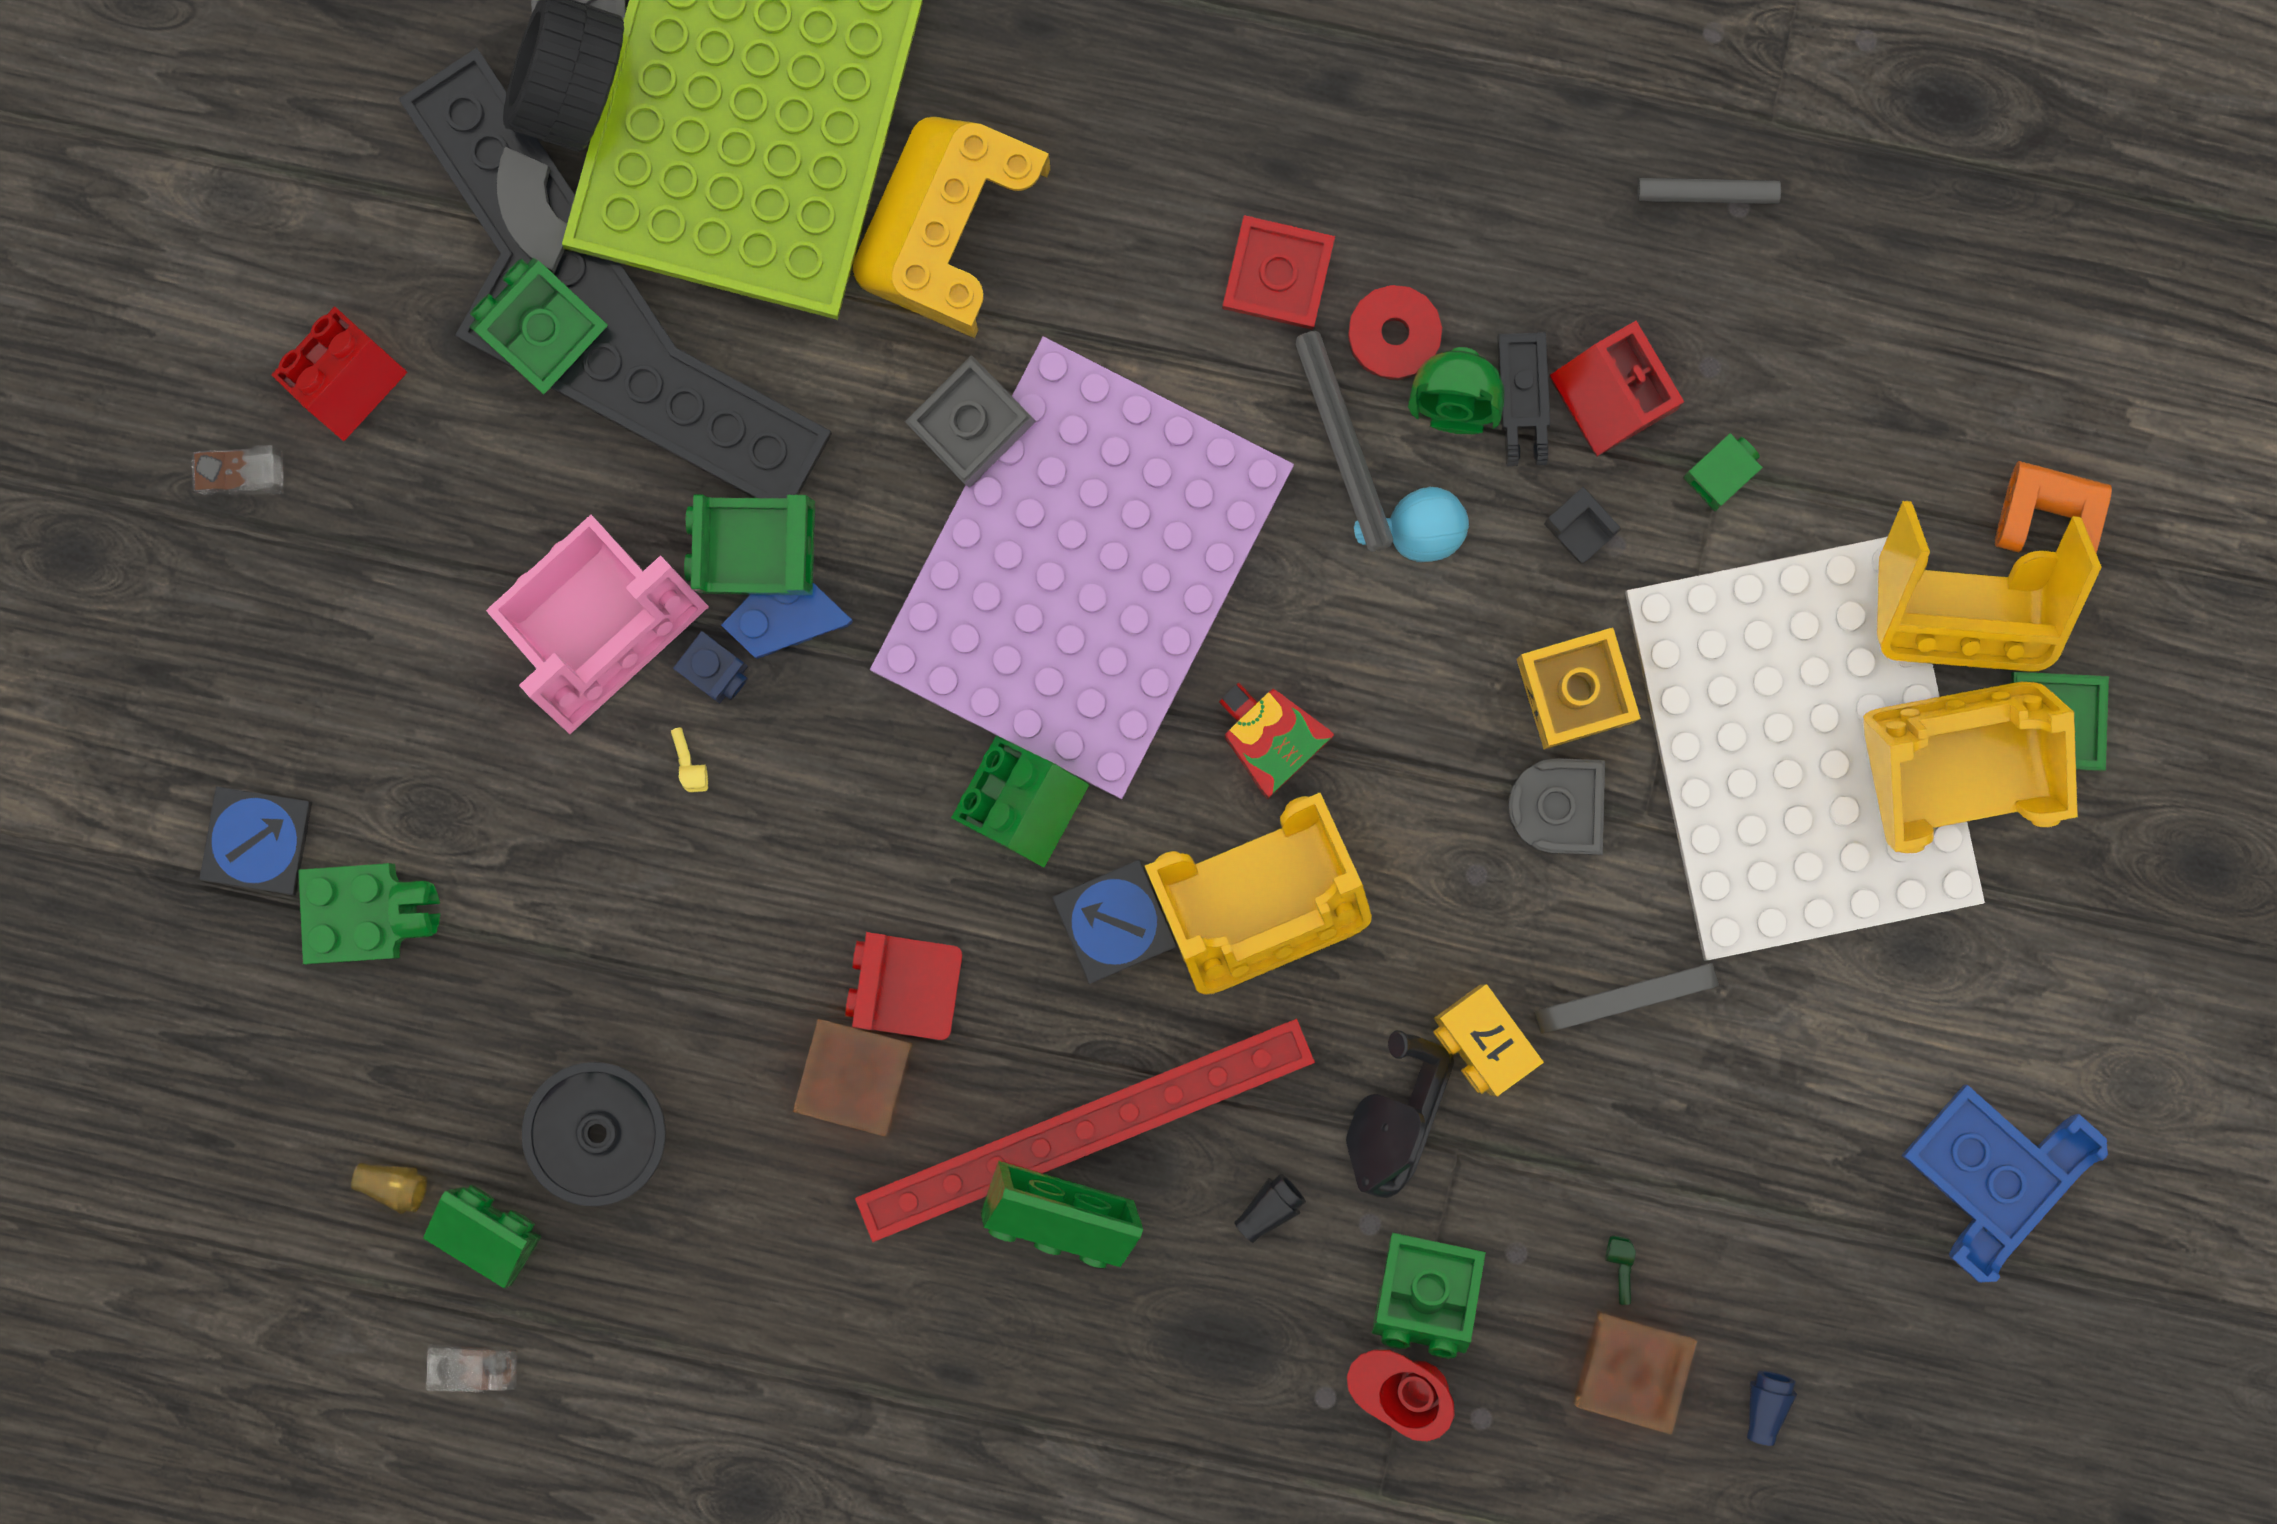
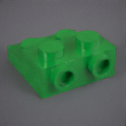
[469,257,608,394]
[1372,1233,1486,1359]

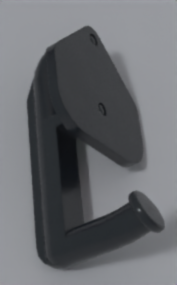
[1346,1030,1454,1198]

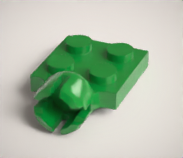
[298,863,441,964]

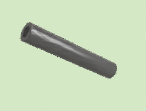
[1637,178,1781,204]

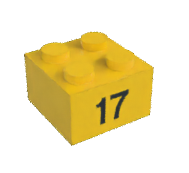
[1516,627,1641,749]
[1433,984,1544,1097]

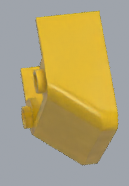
[1877,501,2102,672]

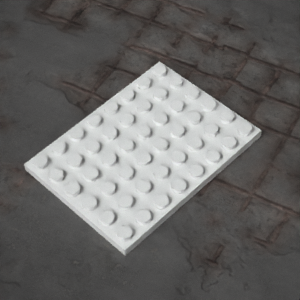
[1625,537,1985,961]

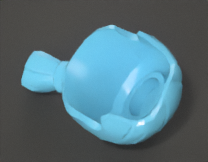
[1354,487,1469,562]

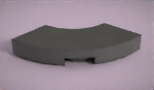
[497,147,567,273]

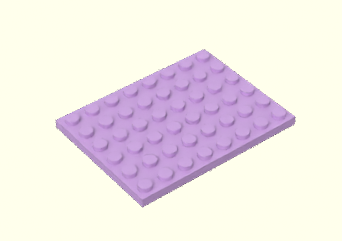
[870,336,1294,800]

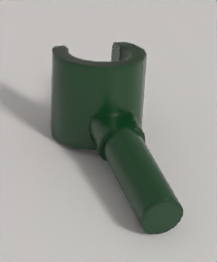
[1605,1235,1636,1305]

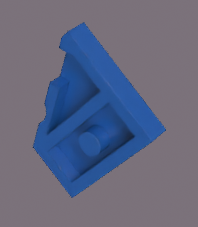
[721,583,853,659]

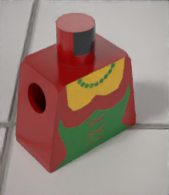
[1219,683,1334,800]

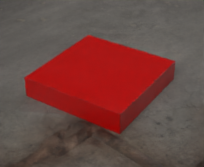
[1222,215,1335,330]

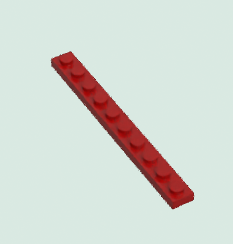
[855,1019,1315,1243]

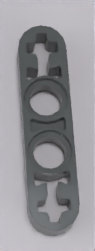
[1534,963,1719,1034]

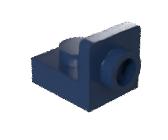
[673,631,748,704]

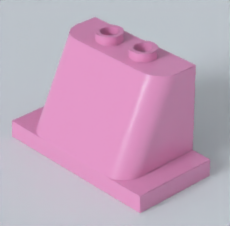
[486,515,709,734]

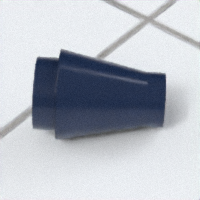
[1747,1371,1797,1446]

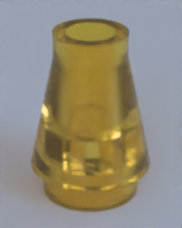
[351,1163,427,1214]

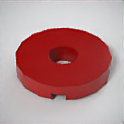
[1348,285,1442,380]

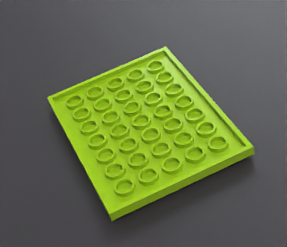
[562,0,923,320]

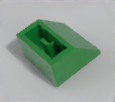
[951,735,1089,868]
[423,1185,541,1289]

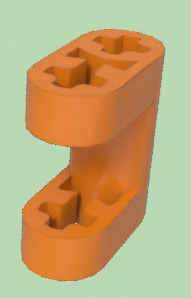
[1995,461,2112,553]

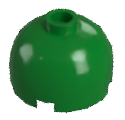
[1408,347,1505,434]

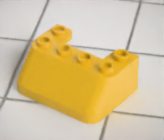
[853,117,1050,339]

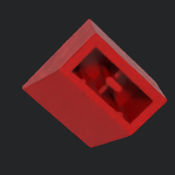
[271,306,408,442]
[1549,321,1684,457]

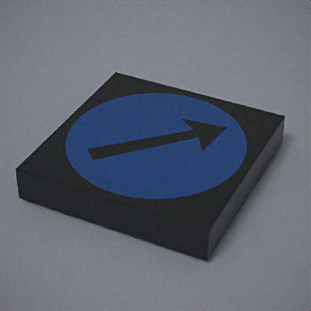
[199,786,312,895]
[1052,860,1177,984]

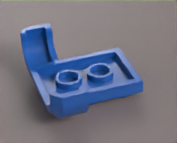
[1901,1085,2108,1282]

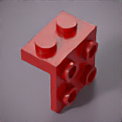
[845,932,963,1040]

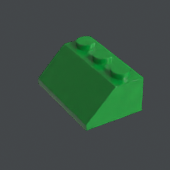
[981,1161,1143,1268]

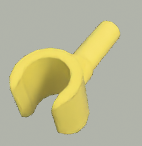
[671,728,708,792]

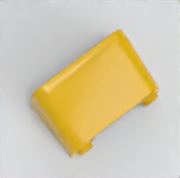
[1863,682,2078,853]
[1145,793,1372,994]

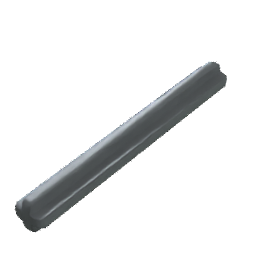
[1295,331,1393,552]

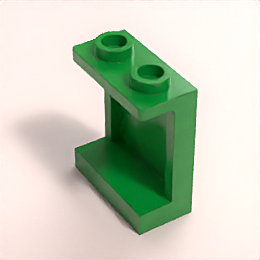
[684,494,815,595]

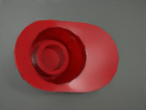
[1347,1350,1455,1442]

